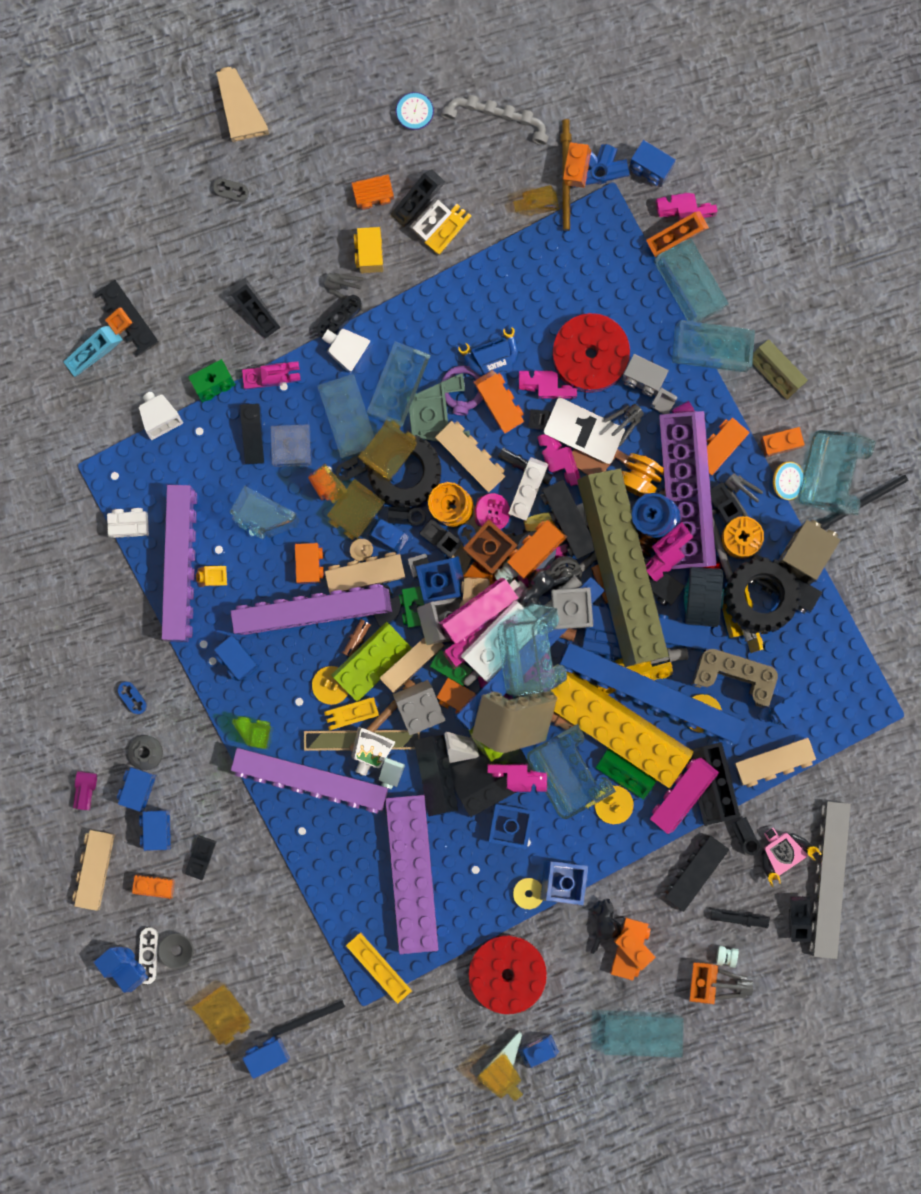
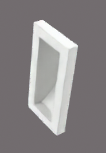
[444,732,479,763]

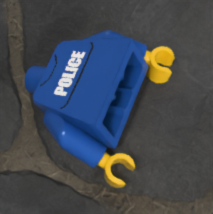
[458,327,518,385]

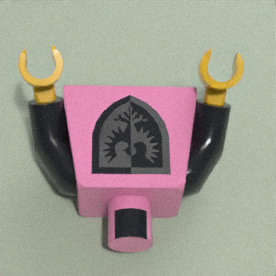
[761,828,821,887]

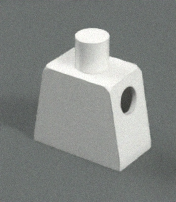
[322,329,370,373]
[139,392,183,440]

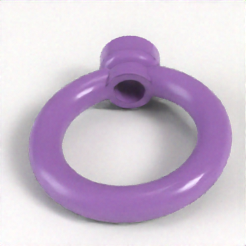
[442,366,483,416]

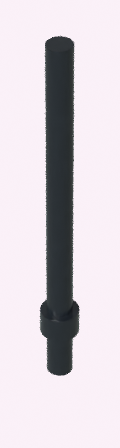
[818,475,908,530]

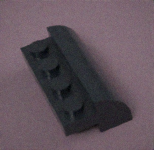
[688,742,741,826]

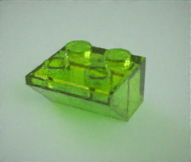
[232,716,274,750]

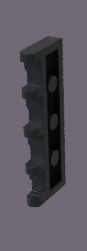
[94,280,159,357]

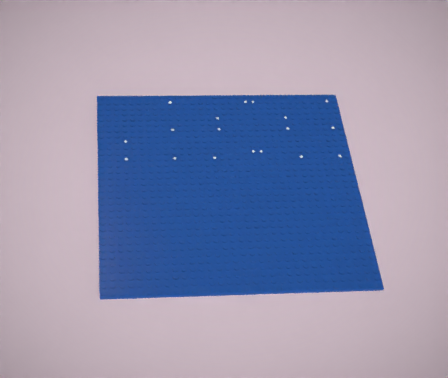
[78,182,904,1006]

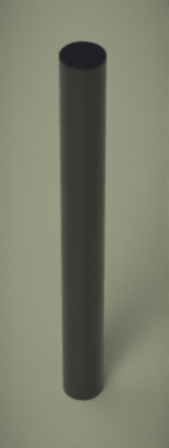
[271,1000,345,1037]

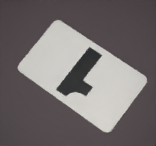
[544,398,625,464]

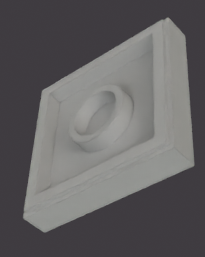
[551,588,593,629]

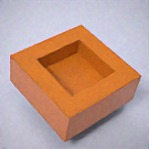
[105,308,132,335]

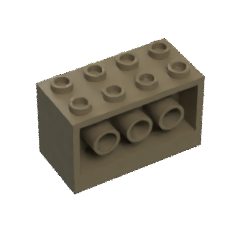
[778,519,840,585]

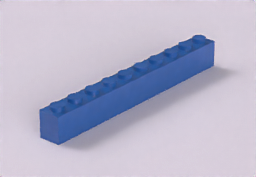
[454,577,605,730]
[539,593,711,651]
[559,642,746,745]

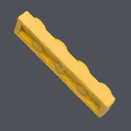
[346,932,412,1004]

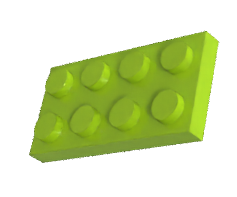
[331,622,412,702]

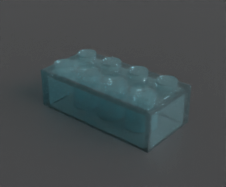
[654,238,729,326]
[672,320,755,372]
[317,374,377,461]
[603,1014,684,1057]

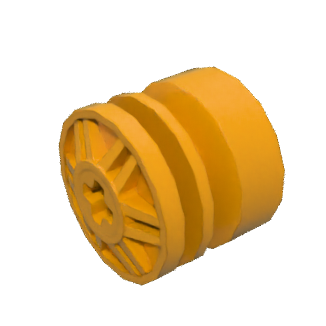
[622,453,664,497]
[428,482,474,527]
[721,516,764,559]

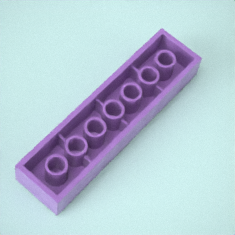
[659,411,716,569]
[162,485,197,642]
[231,584,392,635]
[231,748,389,813]
[386,795,439,954]

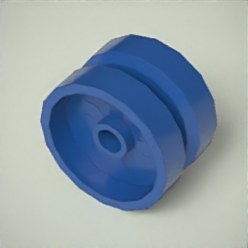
[632,493,681,539]

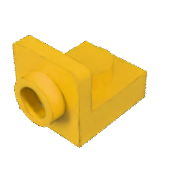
[196,566,227,587]

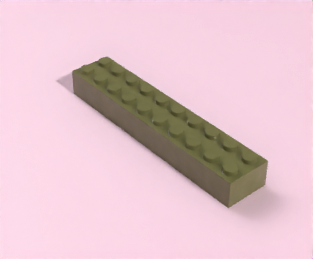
[577,469,669,667]

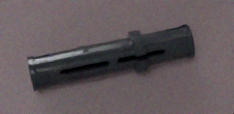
[497,447,553,485]
[710,908,770,929]

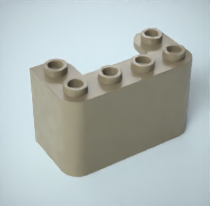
[691,649,778,708]
[472,682,557,753]

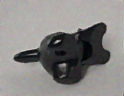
[517,570,570,609]
[588,899,622,954]

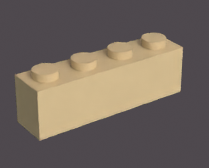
[435,421,505,492]
[325,552,405,595]
[734,738,816,788]
[72,830,115,911]

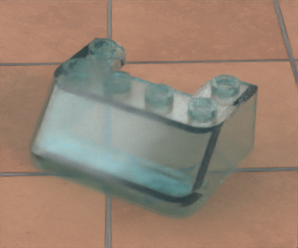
[798,430,876,515]
[230,486,300,539]
[497,604,567,696]
[527,724,616,819]

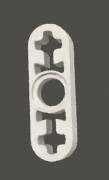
[139,927,159,984]

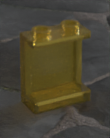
[358,420,418,482]
[327,479,386,540]
[192,984,252,1046]

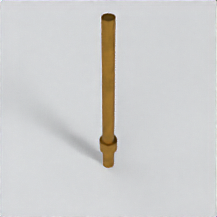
[560,119,572,231]

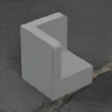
[651,388,678,415]
[408,553,429,579]

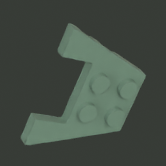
[408,373,470,442]

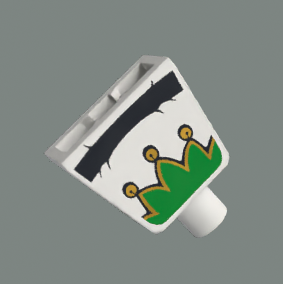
[351,726,395,776]

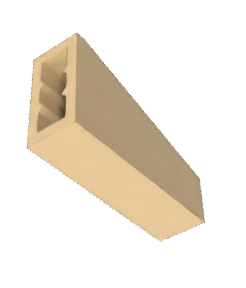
[217,67,269,142]
[380,637,444,693]

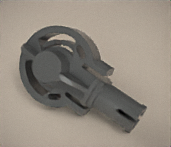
[528,556,582,590]

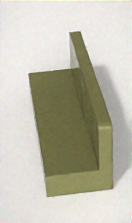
[748,340,808,400]

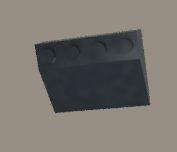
[450,747,533,818]

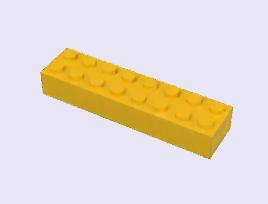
[549,669,693,788]

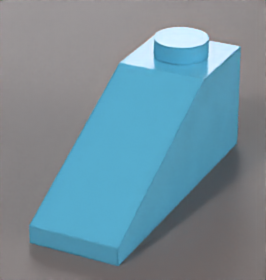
[63,326,123,377]

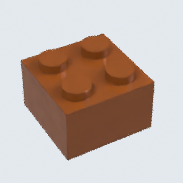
[463,519,518,575]

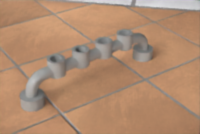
[441,95,549,145]

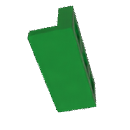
[595,748,657,800]

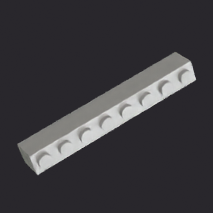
[809,802,851,959]

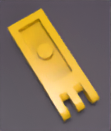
[425,204,472,256]
[324,697,379,731]

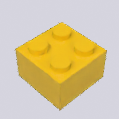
[354,227,383,273]

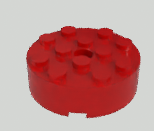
[553,313,630,393]
[469,935,547,1014]

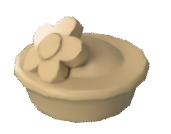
[349,539,373,561]

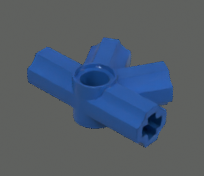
[574,144,630,188]

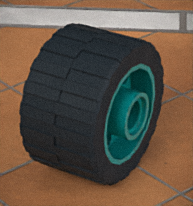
[684,567,724,627]

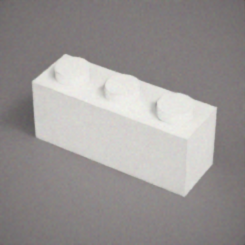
[508,457,549,520]

